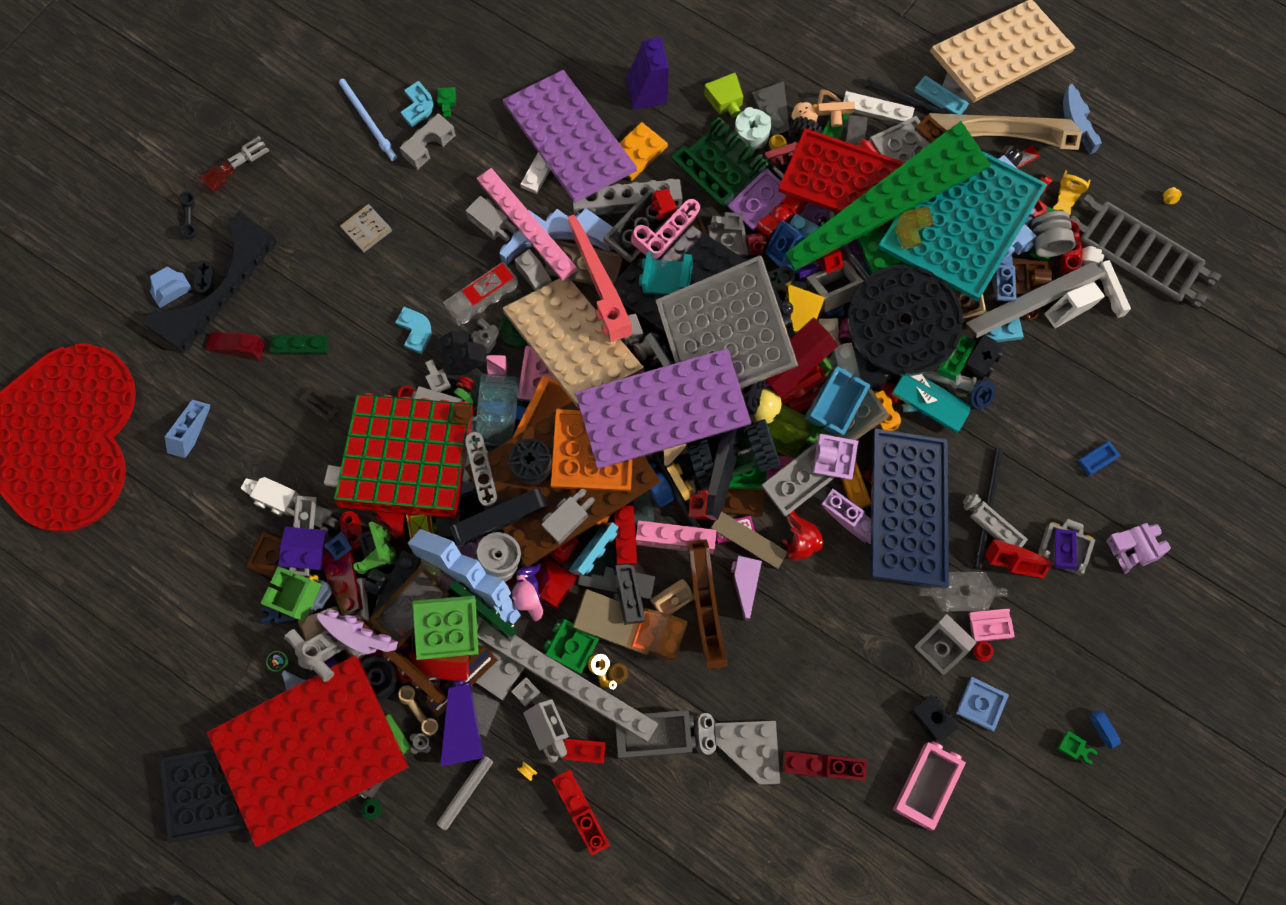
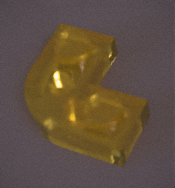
[896,206,934,250]

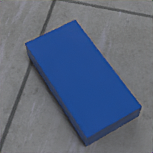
[1077,441,1121,477]

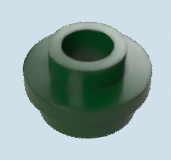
[361,799,382,820]

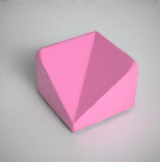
[486,355,507,376]

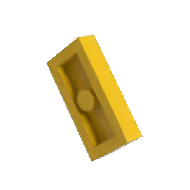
[666,461,693,501]

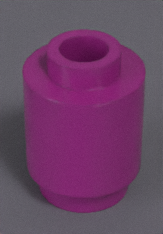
[838,318,853,345]

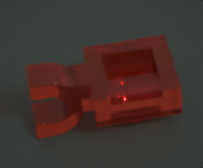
[200,161,235,193]

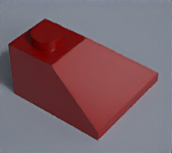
[534,557,578,610]

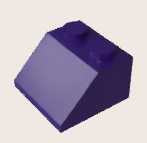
[278,527,326,570]

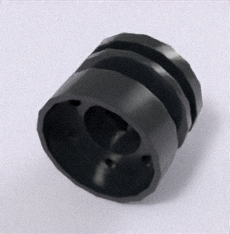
[509,439,552,487]

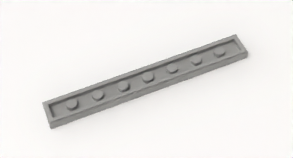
[966,262,1104,338]

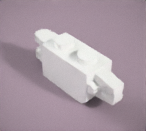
[241,477,300,516]

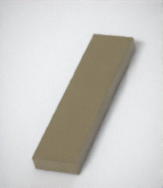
[711,511,788,569]

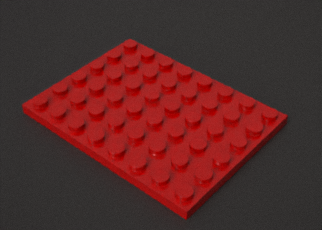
[207,655,409,847]

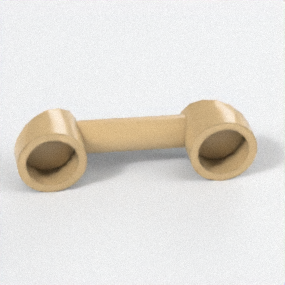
[398,686,438,736]

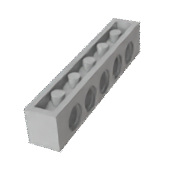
[573,179,682,216]

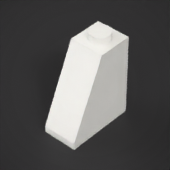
[1044,282,1105,328]

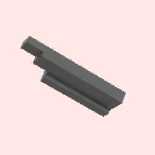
[578,567,655,599]

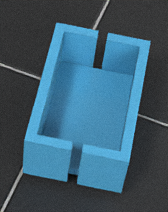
[805,366,870,437]

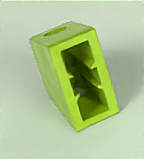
[704,73,743,118]

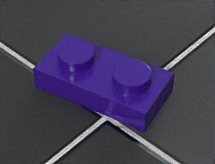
[1055,529,1077,570]

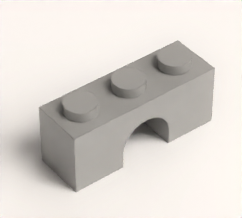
[400,113,456,170]

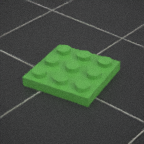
[413,596,478,660]

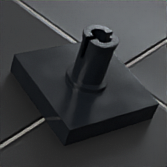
[645,333,675,370]

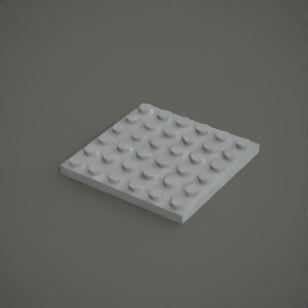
[656,256,798,389]

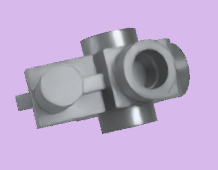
[470,318,499,354]

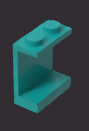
[639,251,693,295]

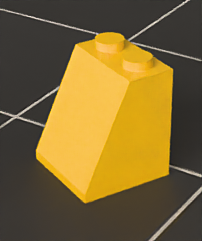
[785,285,825,333]

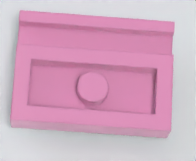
[968,609,1015,642]

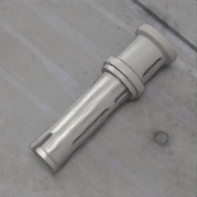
[922,369,977,394]

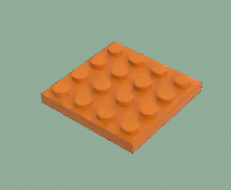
[551,409,633,492]

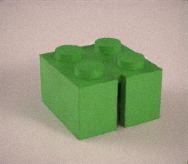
[261,566,322,622]

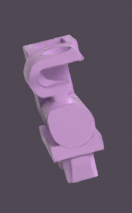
[1106,523,1171,574]

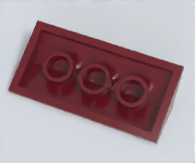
[765,317,838,398]

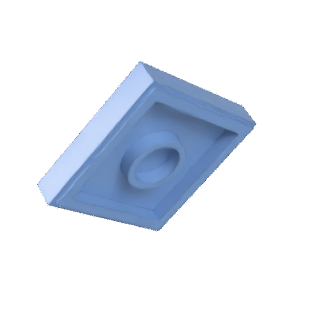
[955,677,1009,732]

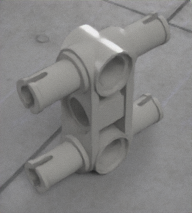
[284,610,365,682]

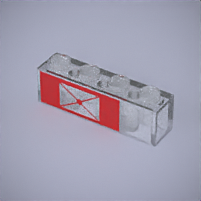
[443,261,518,326]

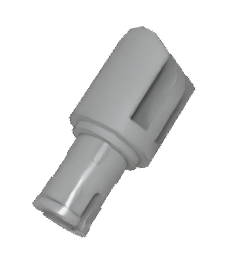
[228,136,269,169]

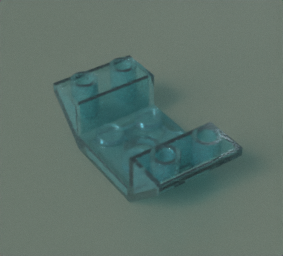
[474,374,519,446]

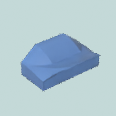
[150,267,193,308]

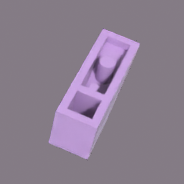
[731,556,762,622]

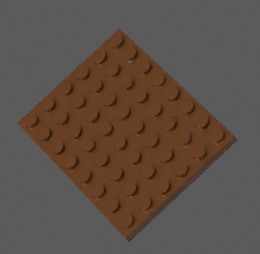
[464,402,661,567]

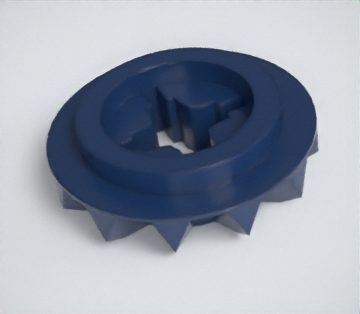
[969,379,995,409]

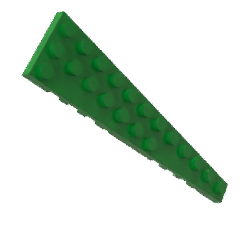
[785,121,991,271]

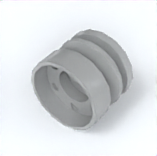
[1030,211,1076,257]

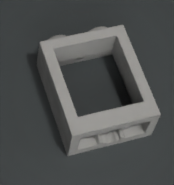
[806,260,864,312]

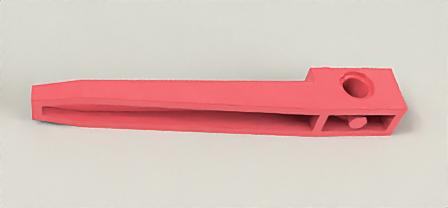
[568,215,632,342]

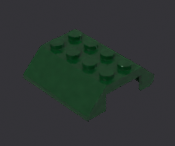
[671,117,770,206]

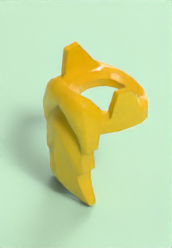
[1053,170,1091,216]

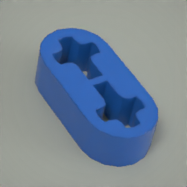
[1090,710,1121,749]

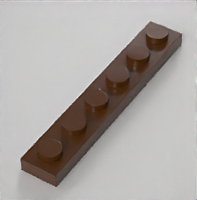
[355,615,448,704]

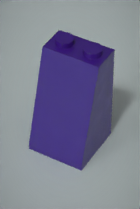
[626,37,669,110]

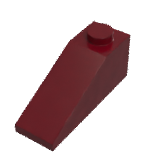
[205,332,265,361]

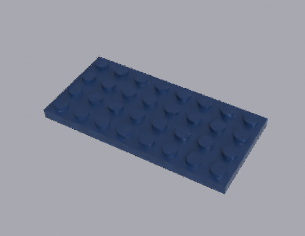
[870,429,949,588]

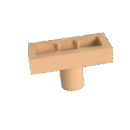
[816,101,855,127]

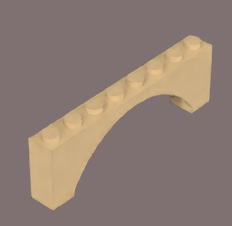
[929,113,1082,150]

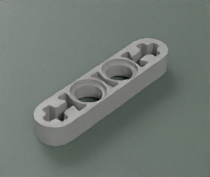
[466,432,498,508]

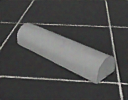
[289,496,317,576]

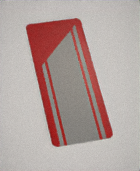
[1016,146,1040,169]

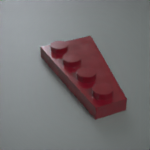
[322,530,363,616]

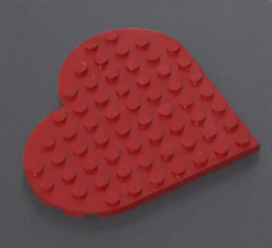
[0,344,136,532]

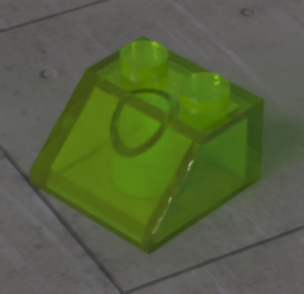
[769,404,814,458]

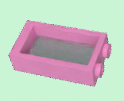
[893,741,966,831]

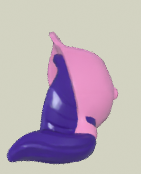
[512,563,543,622]

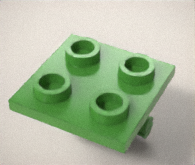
[354,522,397,575]

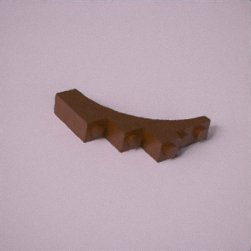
[687,539,728,669]

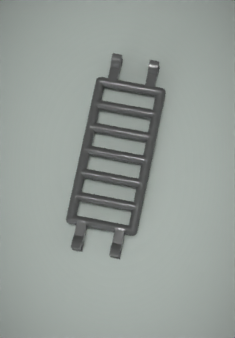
[1070,194,1222,308]

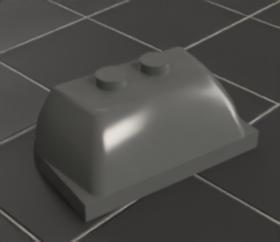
[603,187,678,265]

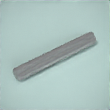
[437,756,493,830]

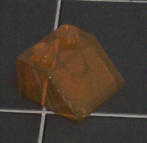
[631,608,688,660]

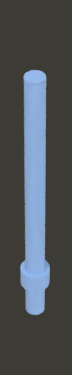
[339,79,397,161]

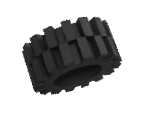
[788,116,823,143]

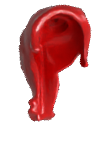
[782,510,823,561]

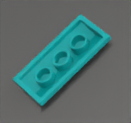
[892,376,971,433]

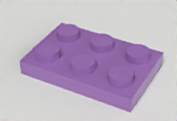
[728,168,786,232]

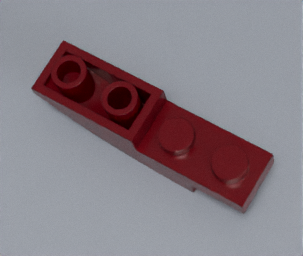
[782,751,867,781]

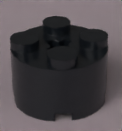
[361,656,400,700]

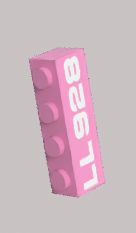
[636,521,716,554]

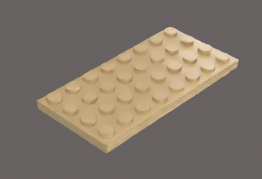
[930,0,1075,102]
[503,278,644,408]

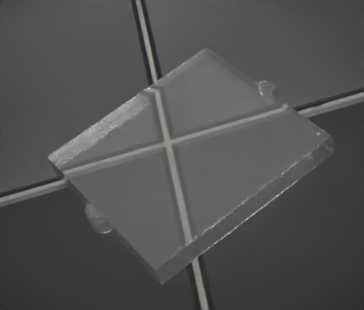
[473,692,500,736]

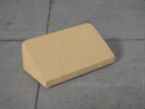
[650,579,694,619]

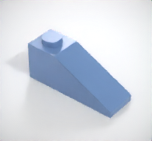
[165,400,210,458]

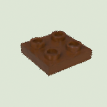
[1012,260,1052,297]

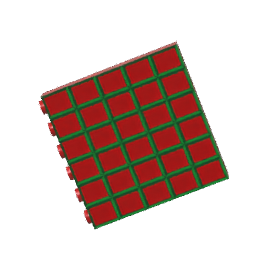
[334,393,474,518]

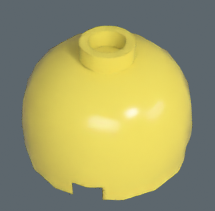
[749,386,782,424]

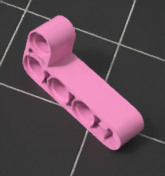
[631,199,700,259]

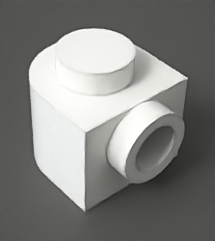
[1080,246,1104,267]

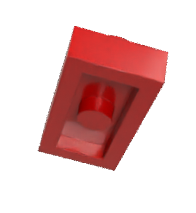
[563,739,606,764]

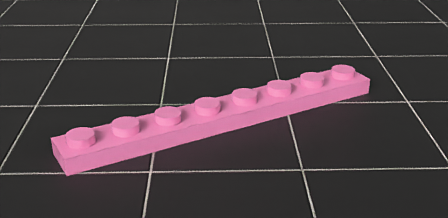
[477,168,577,281]

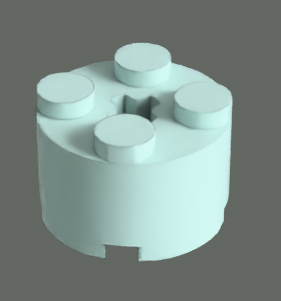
[734,107,771,149]

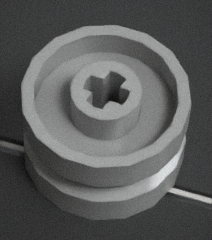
[475,532,521,582]

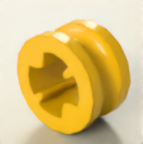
[517,761,537,781]

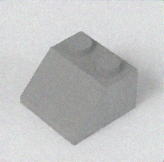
[915,614,976,675]

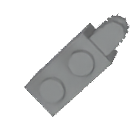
[465,196,518,242]
[541,488,595,545]
[523,699,569,763]

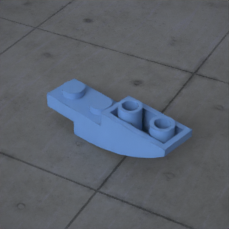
[1063,84,1102,154]
[992,254,1017,301]

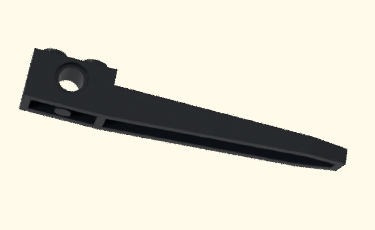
[706,379,765,520]

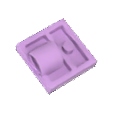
[812,434,858,480]

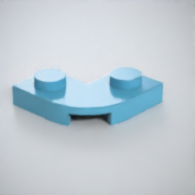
[401,81,433,128]
[396,307,432,355]

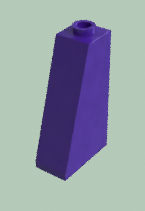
[441,680,484,766]

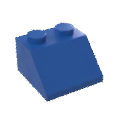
[764,220,808,273]

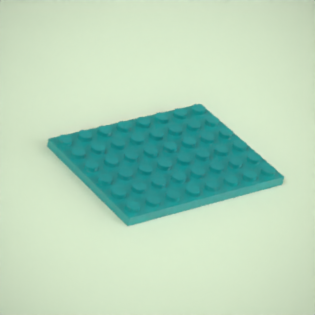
[878,151,1047,301]

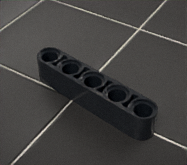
[450,488,548,547]

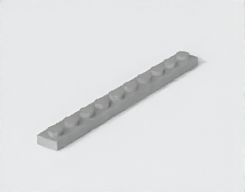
[477,622,658,743]

